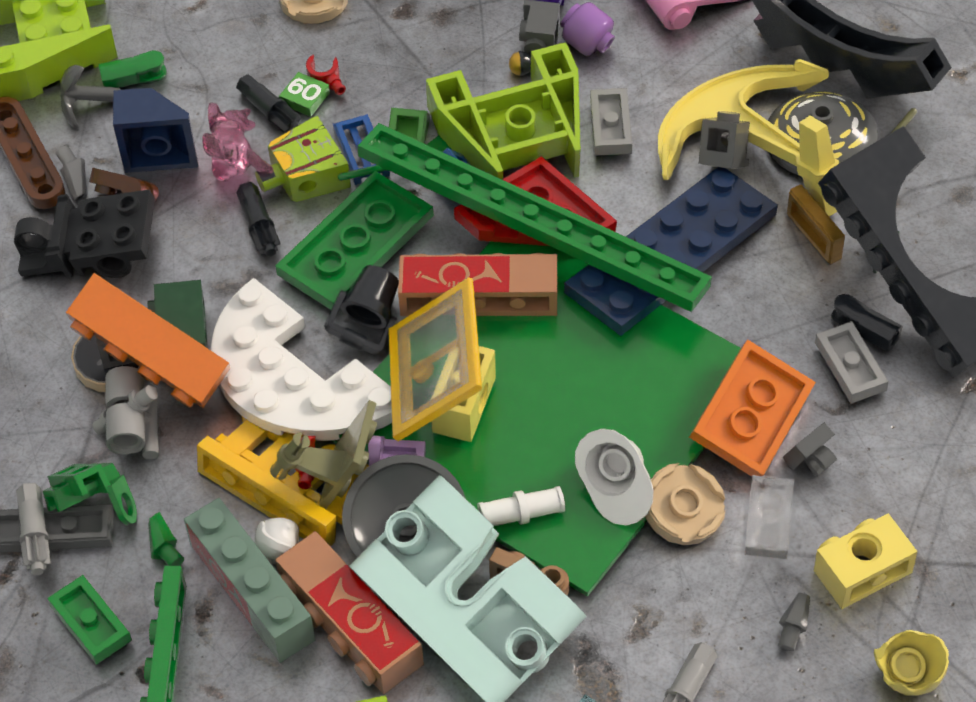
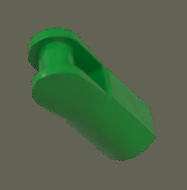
[98,50,167,88]

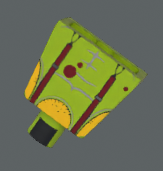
[255,115,351,202]

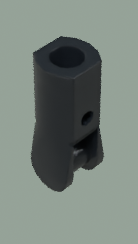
[831,294,903,352]

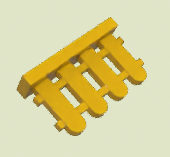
[197,416,369,547]

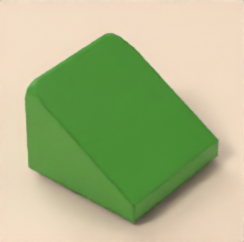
[389,107,430,144]

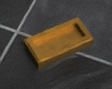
[787,184,845,265]

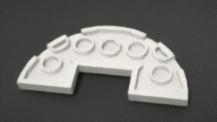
[211,278,392,441]

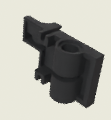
[14,189,155,278]

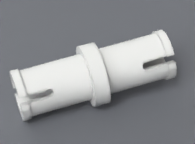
[477,486,565,526]

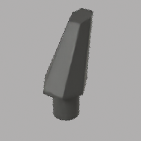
[778,593,810,651]

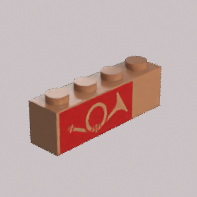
[398,253,557,316]
[275,531,424,695]

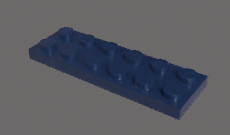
[564,167,778,336]

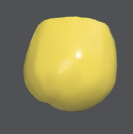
[874,630,949,696]

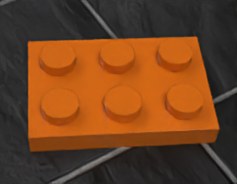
[689,339,816,481]

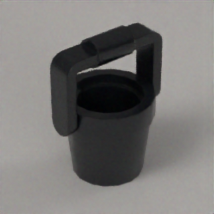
[324,265,399,355]

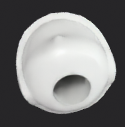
[255,518,299,564]

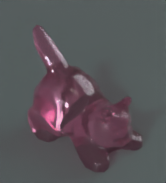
[202,102,274,182]

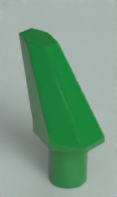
[148,512,184,566]

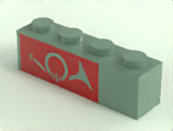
[184,498,316,663]

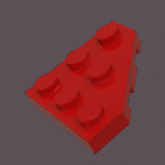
[454,156,617,246]

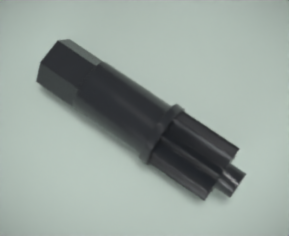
[236,74,302,133]
[236,181,281,257]

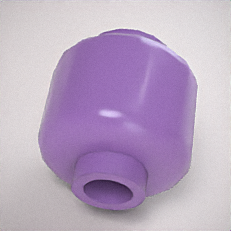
[560,2,615,56]

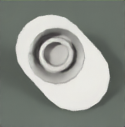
[575,429,654,526]

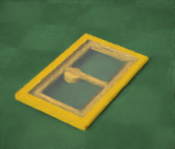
[389,278,482,442]

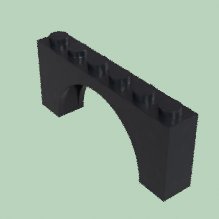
[818,126,976,378]

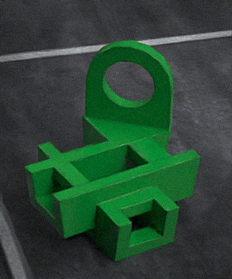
[43,463,137,526]

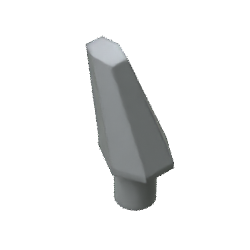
[55,145,86,201]

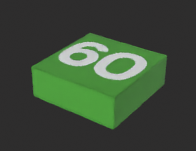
[279,72,330,117]

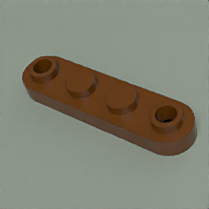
[0,97,65,209]

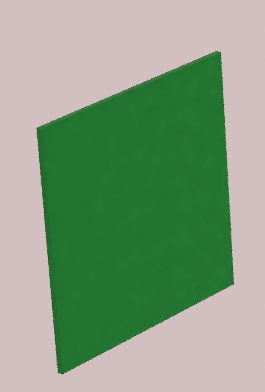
[330,241,741,597]

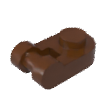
[89,168,159,201]

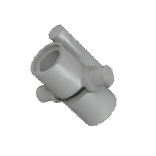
[93,366,159,460]

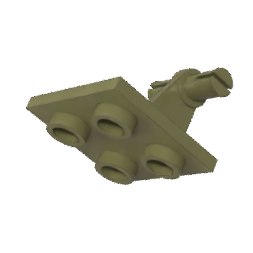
[270,400,377,509]

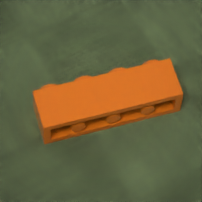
[66,273,230,408]

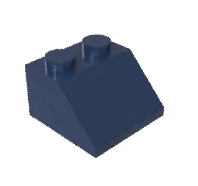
[113,88,199,173]

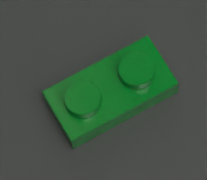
[47,575,132,665]

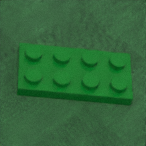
[275,171,434,310]

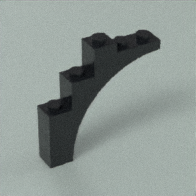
[752,0,952,99]

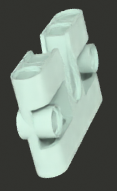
[349,475,587,702]

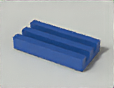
[333,114,390,185]

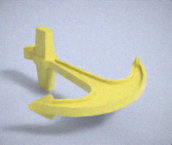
[658,59,839,217]

